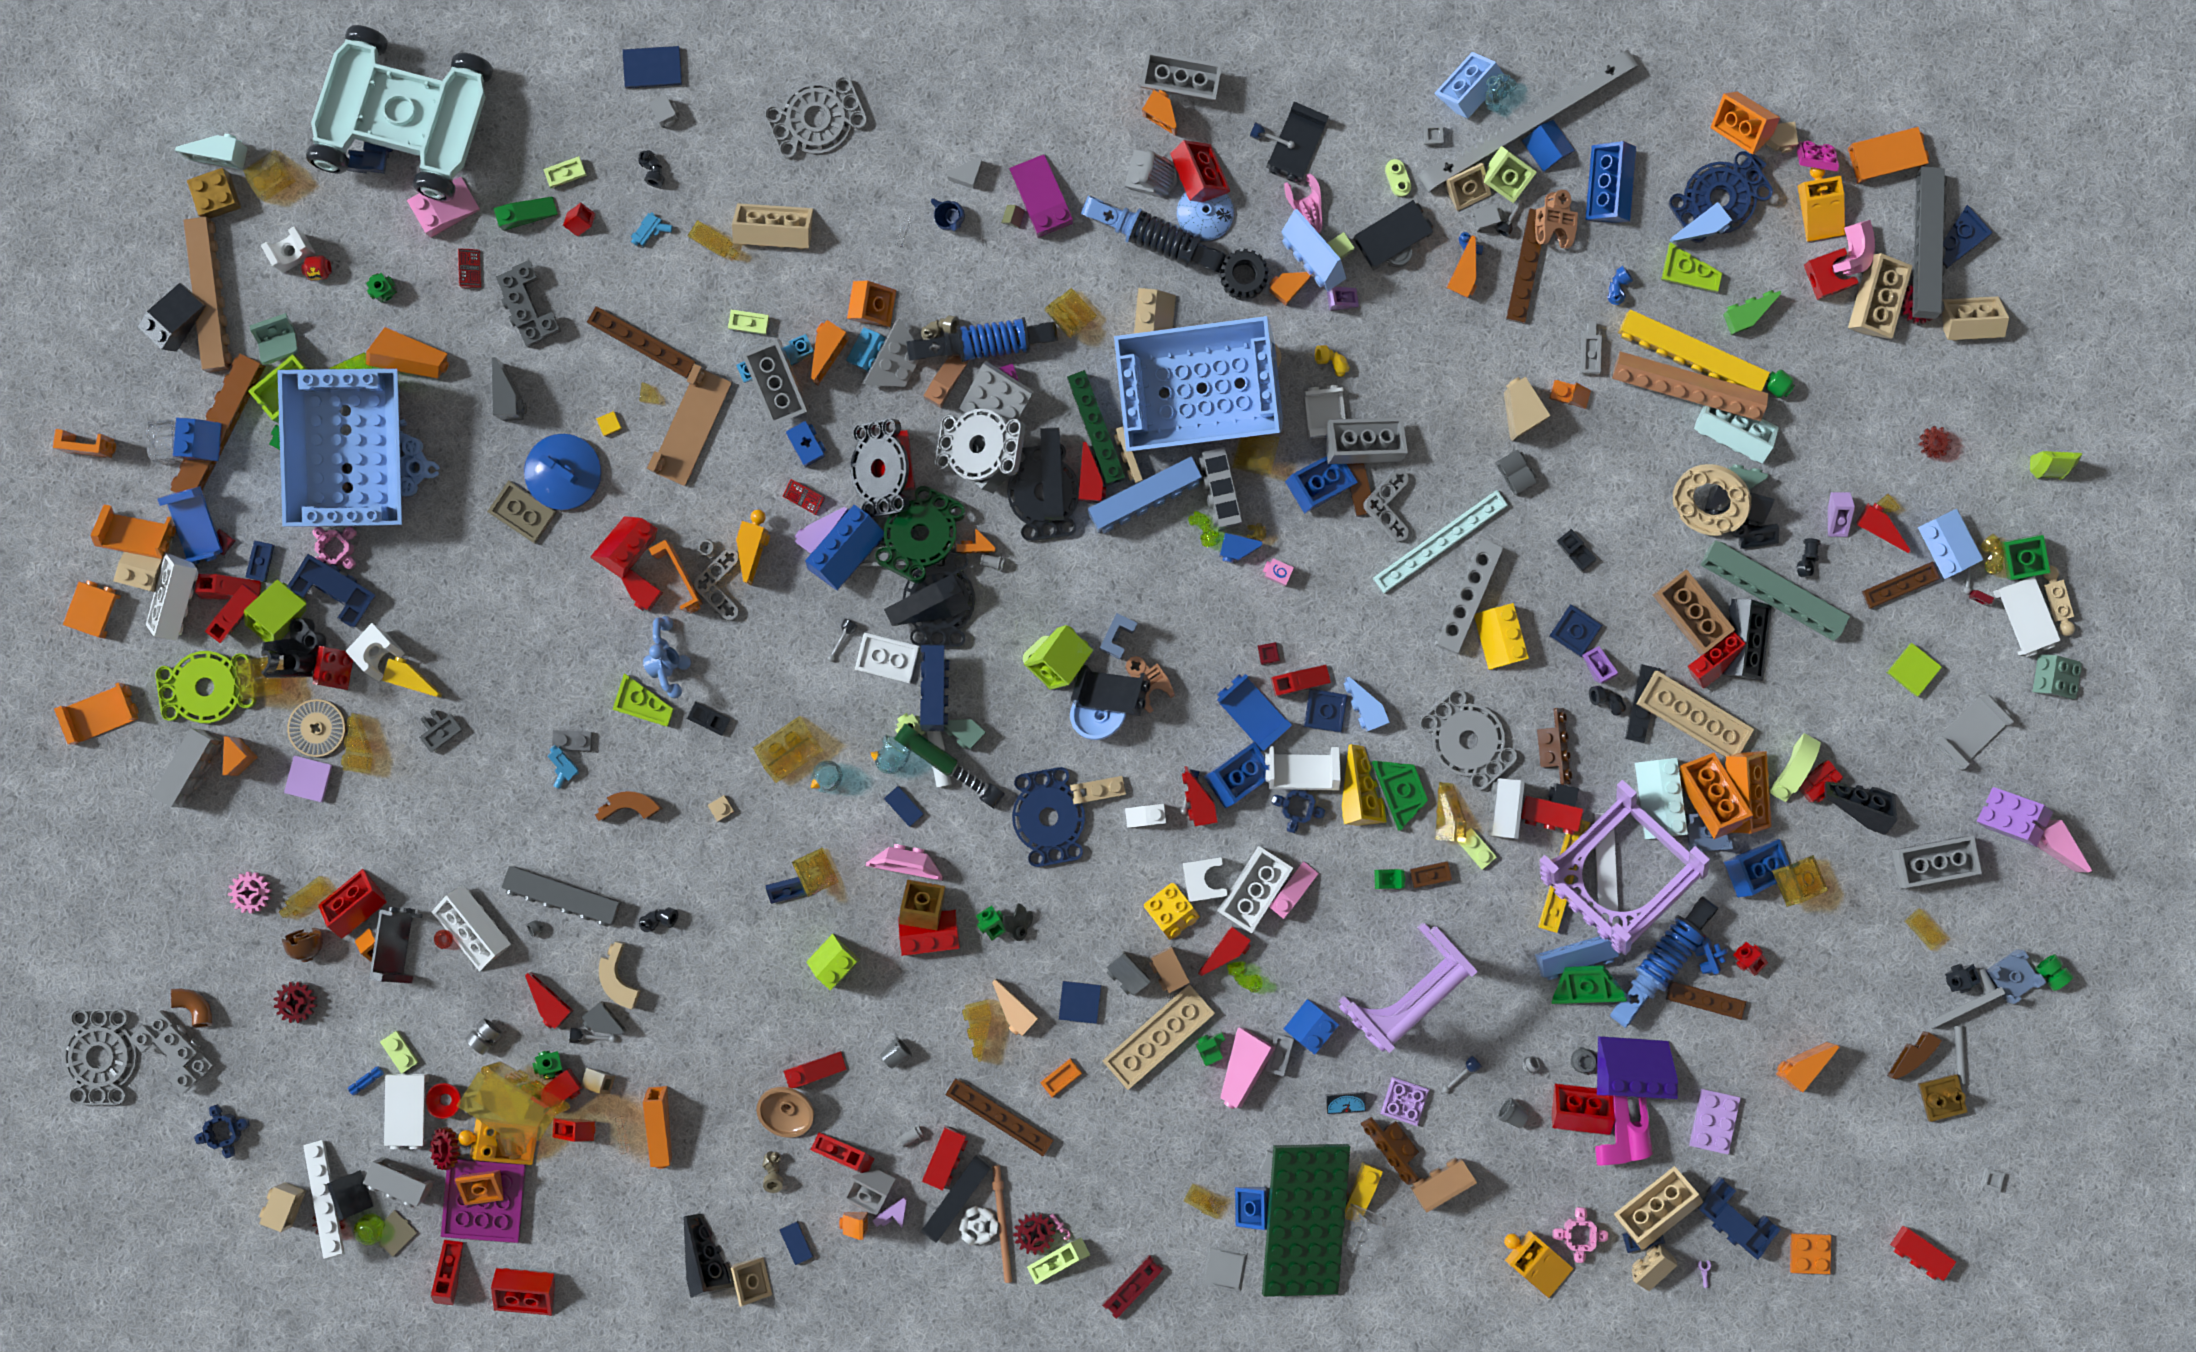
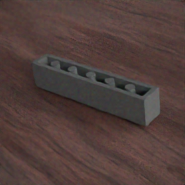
[501,866,622,927]

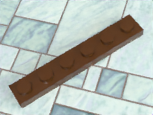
[1506,208,1542,324]
[587,306,696,379]
[945,1078,1054,1156]

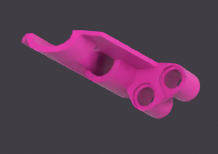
[1595,1096,1653,1166]

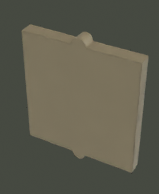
[370,1210,417,1257]

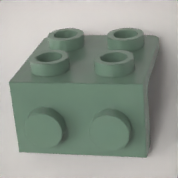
[250,313,298,365]
[2032,654,2082,699]

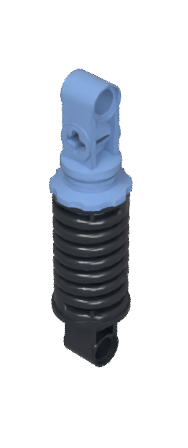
[1081,195,1226,272]

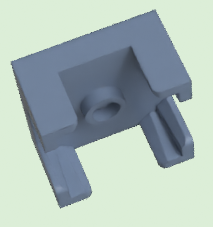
[1100,613,1137,660]
[1685,813,1733,852]
[1986,949,2046,1004]

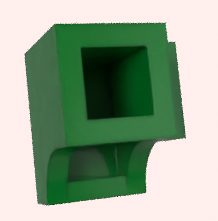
[1195,1032,1225,1066]

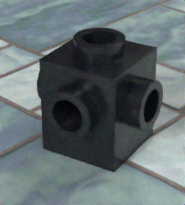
[1945,964,1981,993]

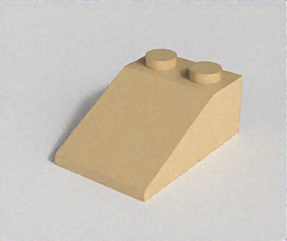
[113,537,173,592]

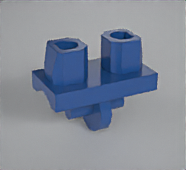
[1694,937,1728,975]

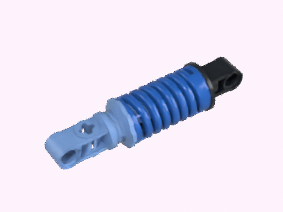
[1610,896,1719,1028]

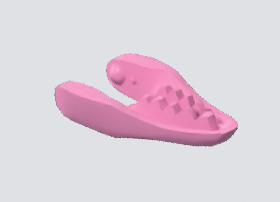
[1284,174,1322,233]

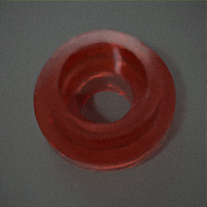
[434,929,453,949]

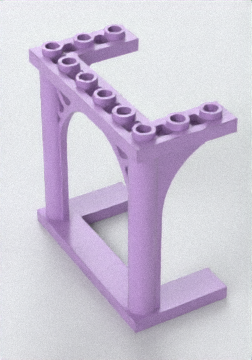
[1539,780,1710,955]
[1338,923,1478,1053]

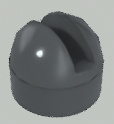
[527,920,543,937]

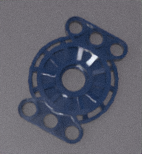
[1669,151,1773,243]
[1012,767,1085,867]

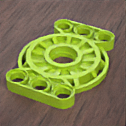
[155,651,257,723]

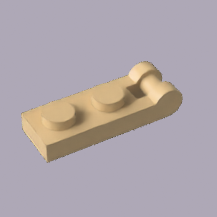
[1070,776,1126,805]

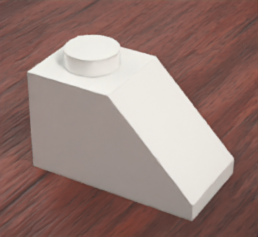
[1125,804,1166,828]

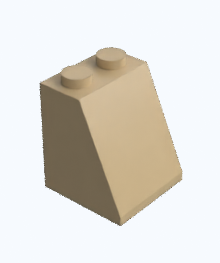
[1504,377,1550,441]

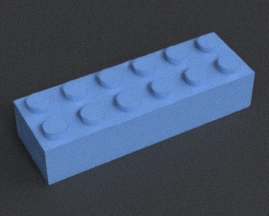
[1088,457,1202,534]

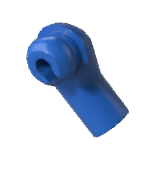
[1459,232,1483,255]

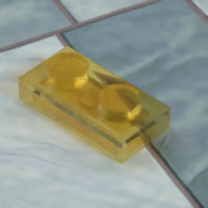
[1904,908,1946,950]

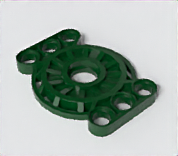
[875,485,965,584]

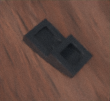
[1557,529,1596,573]
[686,701,730,736]

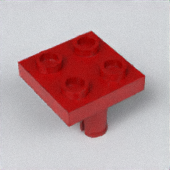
[312,646,353,690]

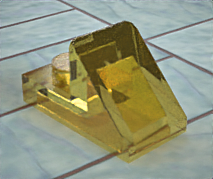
[1183,1183,1226,1219]

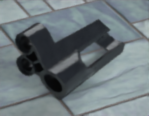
[261,618,326,678]

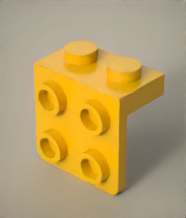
[1144,883,1200,940]

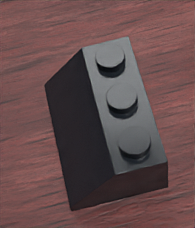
[1705,485,1775,527]

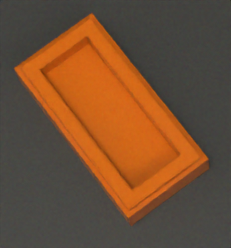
[1040,1058,1082,1097]

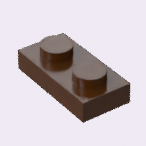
[1409,861,1452,888]

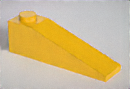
[1342,744,1387,826]

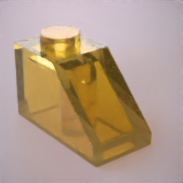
[495,1129,527,1159]

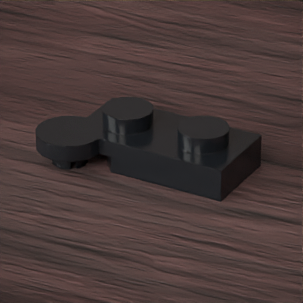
[1732,523,1779,549]

